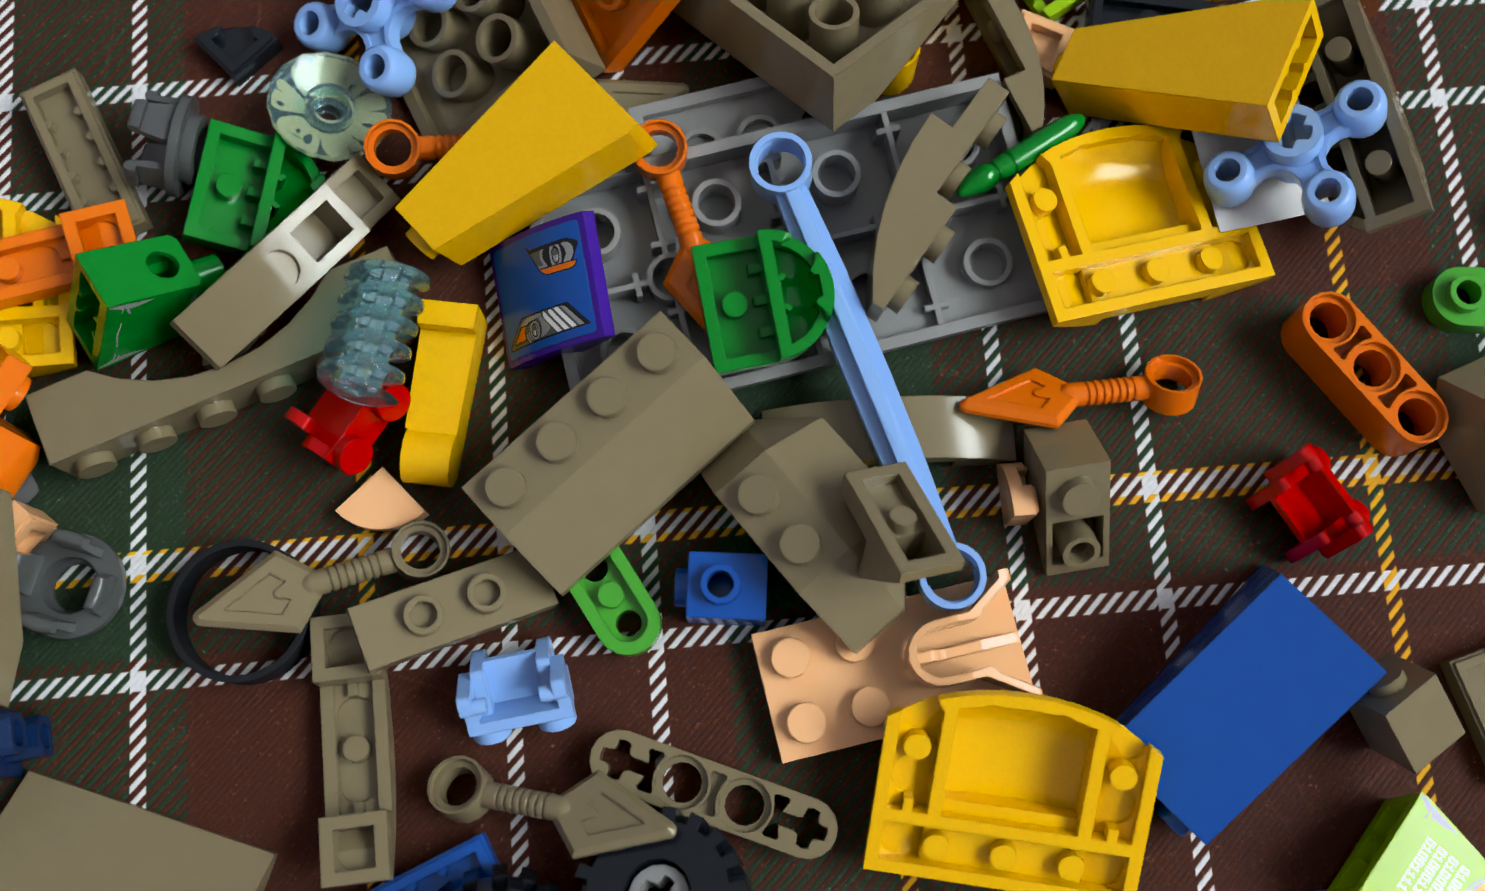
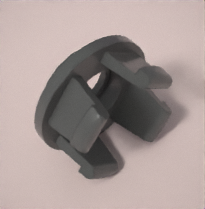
[123,90,209,198]
[16,529,127,640]

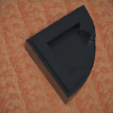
[193,26,284,87]

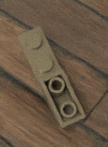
[866,78,1010,322]
[169,152,401,371]

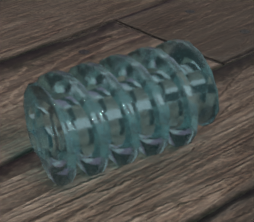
[316,259,431,408]

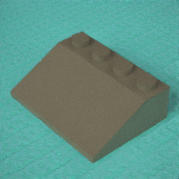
[400,0,606,160]
[672,0,958,132]
[0,771,278,891]

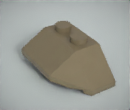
[1298,0,1434,235]
[700,417,906,654]

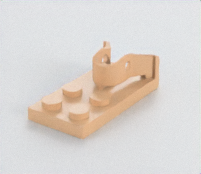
[751,568,1043,764]

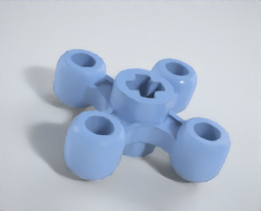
[294,0,458,98]
[1203,80,1388,228]

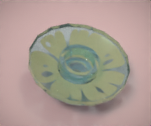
[266,52,392,162]

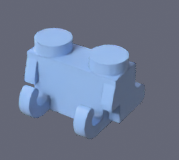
[456,636,577,745]

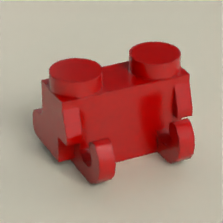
[284,353,411,476]
[1245,443,1374,564]

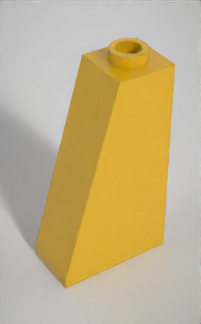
[1051,0,1324,143]
[395,41,658,266]

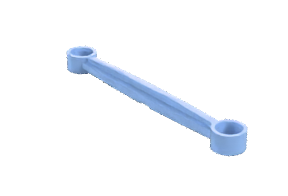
[749,132,987,612]

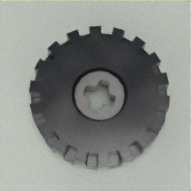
[574,806,753,891]

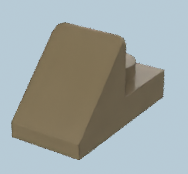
[839,462,965,584]

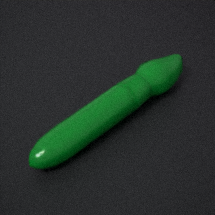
[956,113,1085,197]

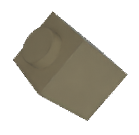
[1349,652,1466,774]

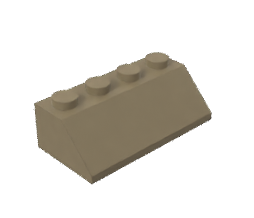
[461,311,755,596]

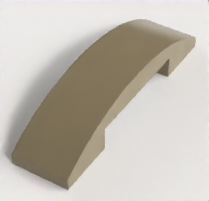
[963,0,1045,143]
[762,395,1016,467]
[310,613,396,889]

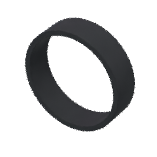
[166,539,321,685]

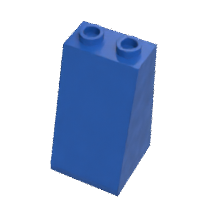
[1116,564,1387,845]

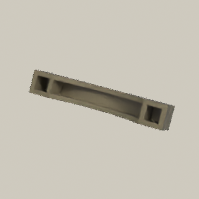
[25,246,420,479]

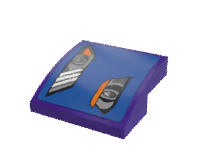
[489,211,616,369]

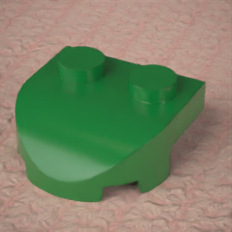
[181,119,326,256]
[690,229,835,375]

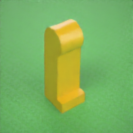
[400,299,488,487]

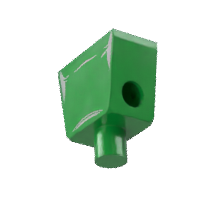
[67,235,226,371]

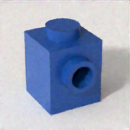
[674,551,768,627]

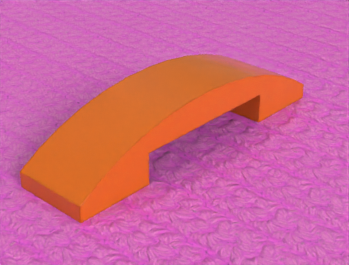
[0,199,137,310]

